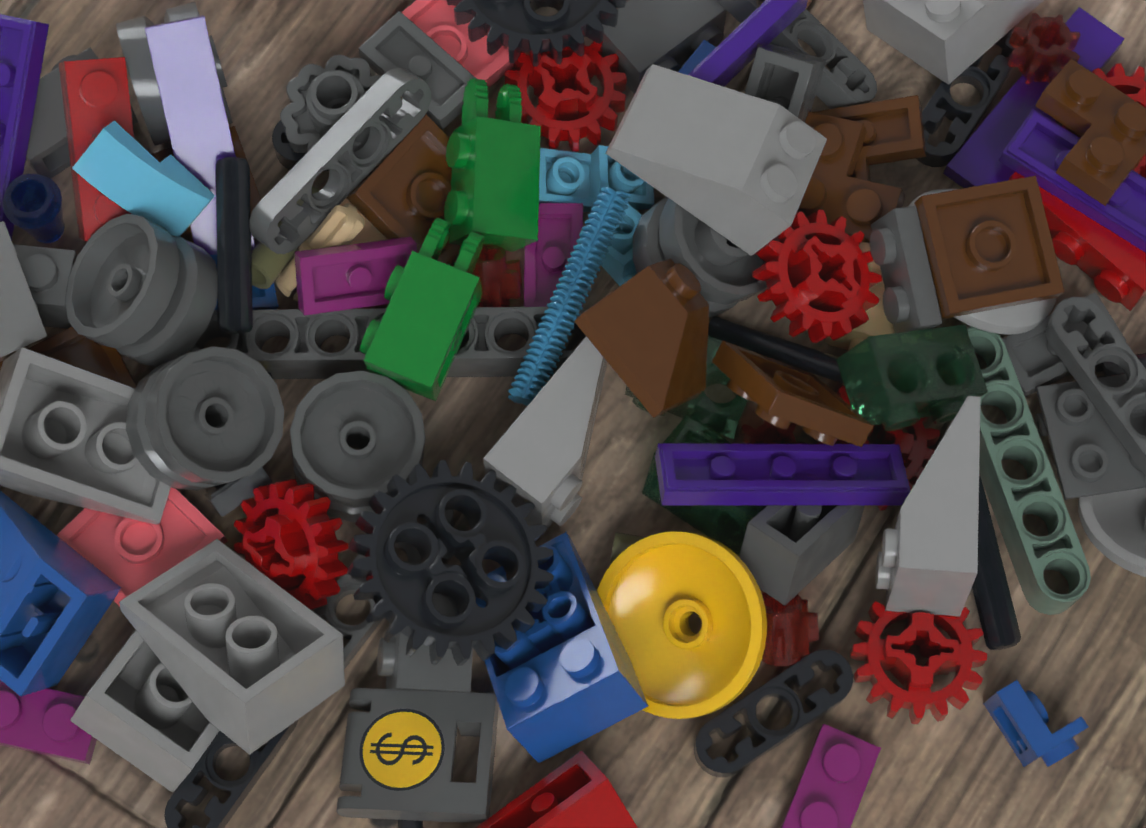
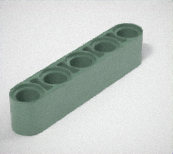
[942,326,1091,615]

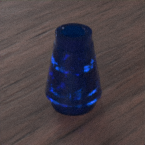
[3,174,65,243]

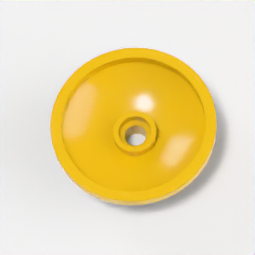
[597,531,767,719]

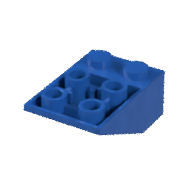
[0,491,121,697]
[475,532,648,763]

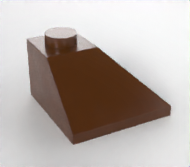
[574,258,709,418]

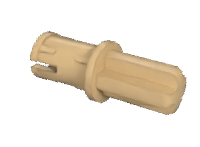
[276,203,365,301]

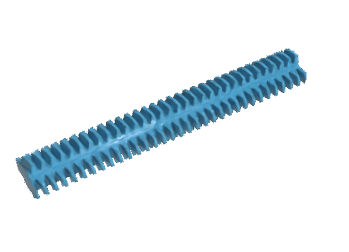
[508,187,631,406]

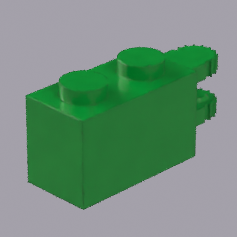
[444,78,541,252]
[360,218,485,401]

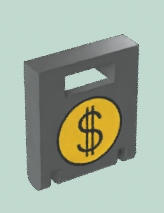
[336,688,499,823]

